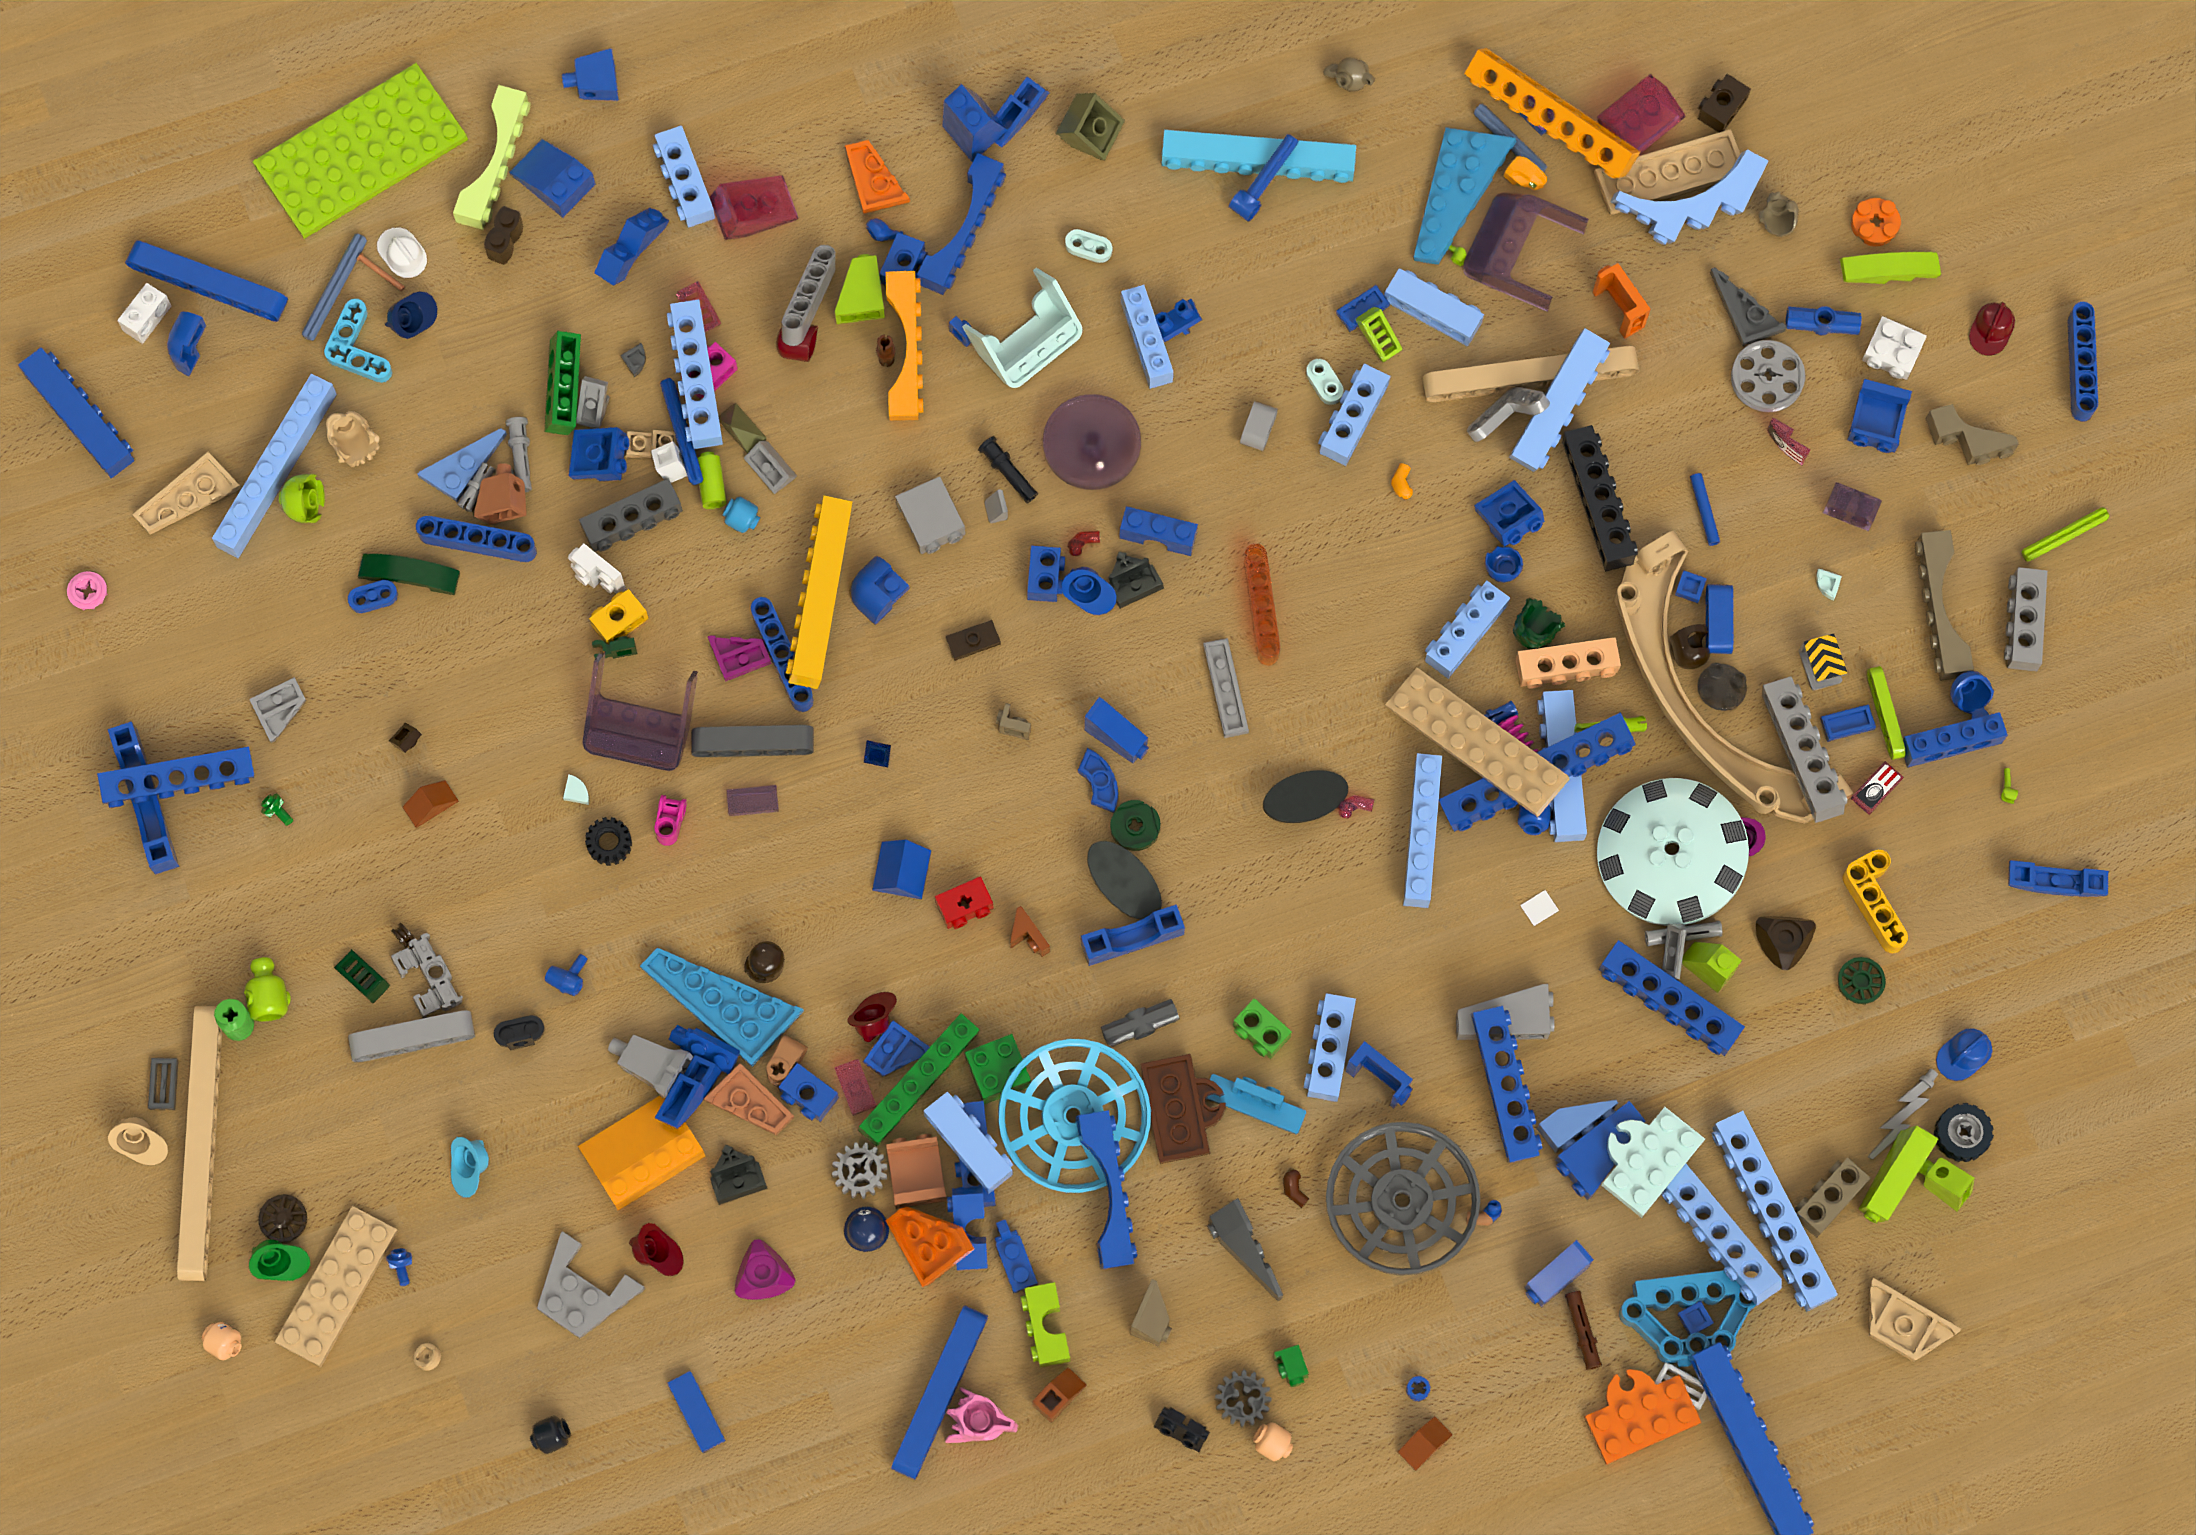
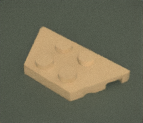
[1868,1278,1961,1362]

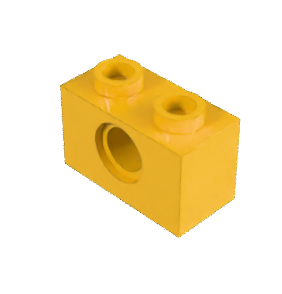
[589,589,649,644]

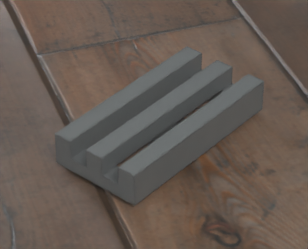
[148,1058,179,1110]

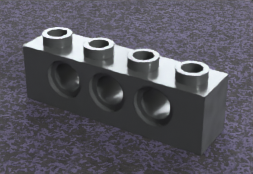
[579,478,683,552]

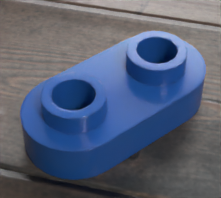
[348,580,398,613]

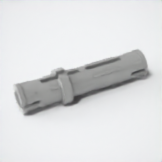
[1645,921,1723,947]

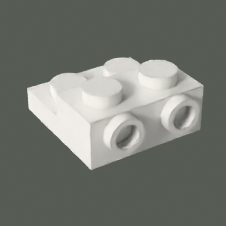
[1862,316,1927,380]
[568,543,626,594]

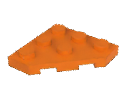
[885,1206,975,1287]

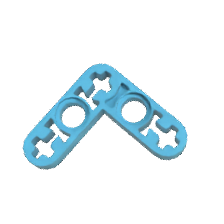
[324,299,392,383]

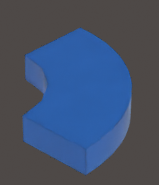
[1078,748,1118,813]

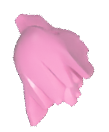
[945,1387,1018,1443]

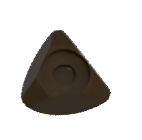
[1756,916,1816,970]

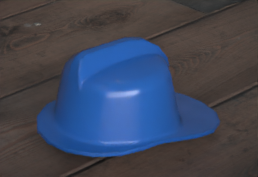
[1061,567,1117,615]
[1936,1029,1992,1081]

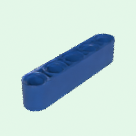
[2068,302,2098,422]
[416,516,537,562]
[751,597,814,712]

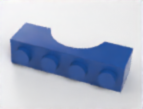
[1081,904,1185,966]

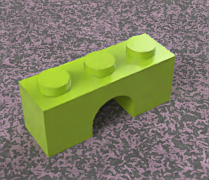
[1020,1282,1070,1368]

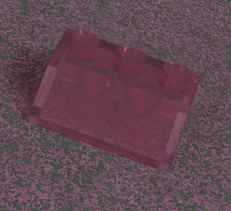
[1597,74,1685,153]

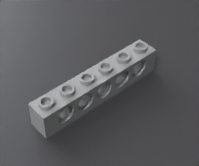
[1762,676,1847,823]

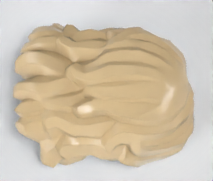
[326,411,380,467]

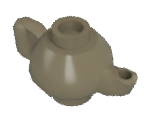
[1323,58,1375,92]

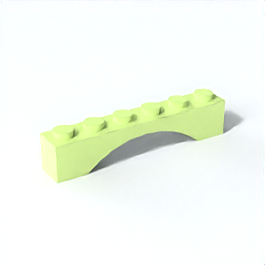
[453,85,531,230]

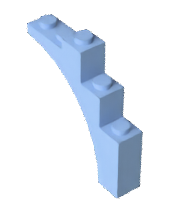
[1610,150,1768,245]

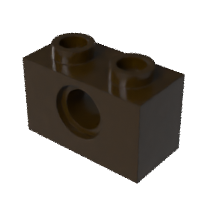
[1698,74,1751,133]

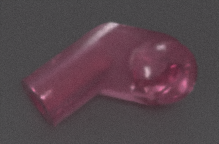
[1338,795,1374,818]

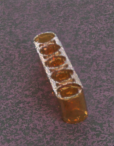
[1244,544,1280,666]

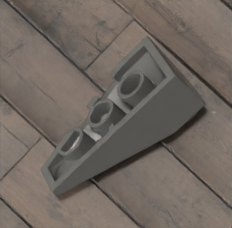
[1207,1198,1283,1301]

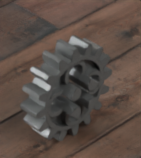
[1215,1370,1272,1428]

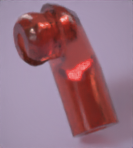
[1067,531,1100,556]

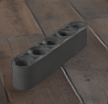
[691,725,814,757]

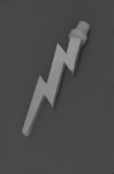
[1868,1069,1938,1159]

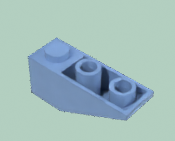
[1537,1100,1618,1153]

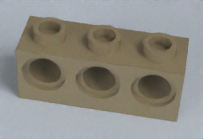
[1795,1157,1871,1238]

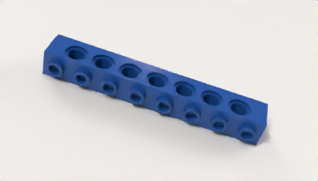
[1439,712,1636,832]

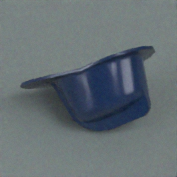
[384,291,438,339]

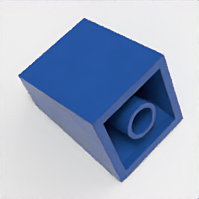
[942,84,1008,162]

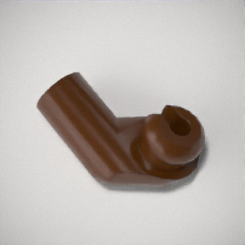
[1283,1169,1310,1208]

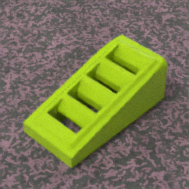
[1355,307,1403,363]

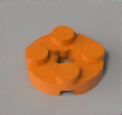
[1851,198,1901,246]

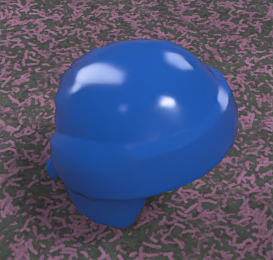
[1950,671,1994,719]

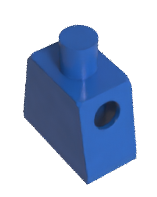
[562,49,619,101]

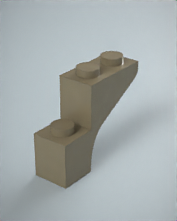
[1926,404,2019,465]

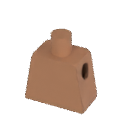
[474,464,526,525]

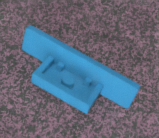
[1207,1074,1306,1134]

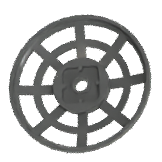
[1326,1122,1480,1276]

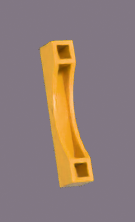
[886,271,923,421]

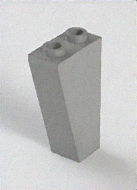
[1456,984,1554,1040]

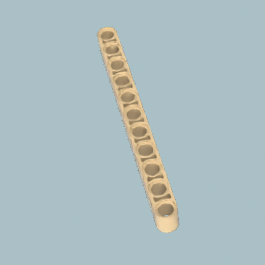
[177,1006,222,1281]

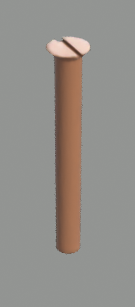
[357,253,405,291]

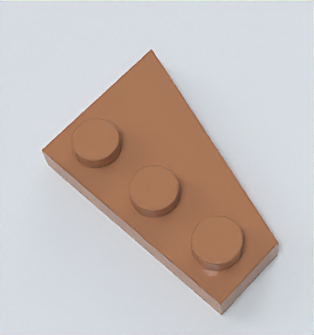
[704,1063,794,1135]

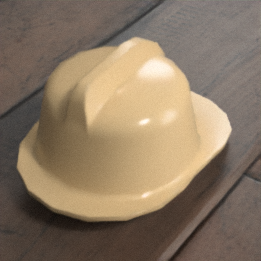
[108,1117,168,1165]

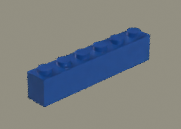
[18,347,134,479]

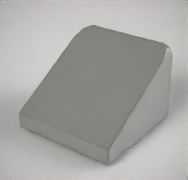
[985,489,1008,523]

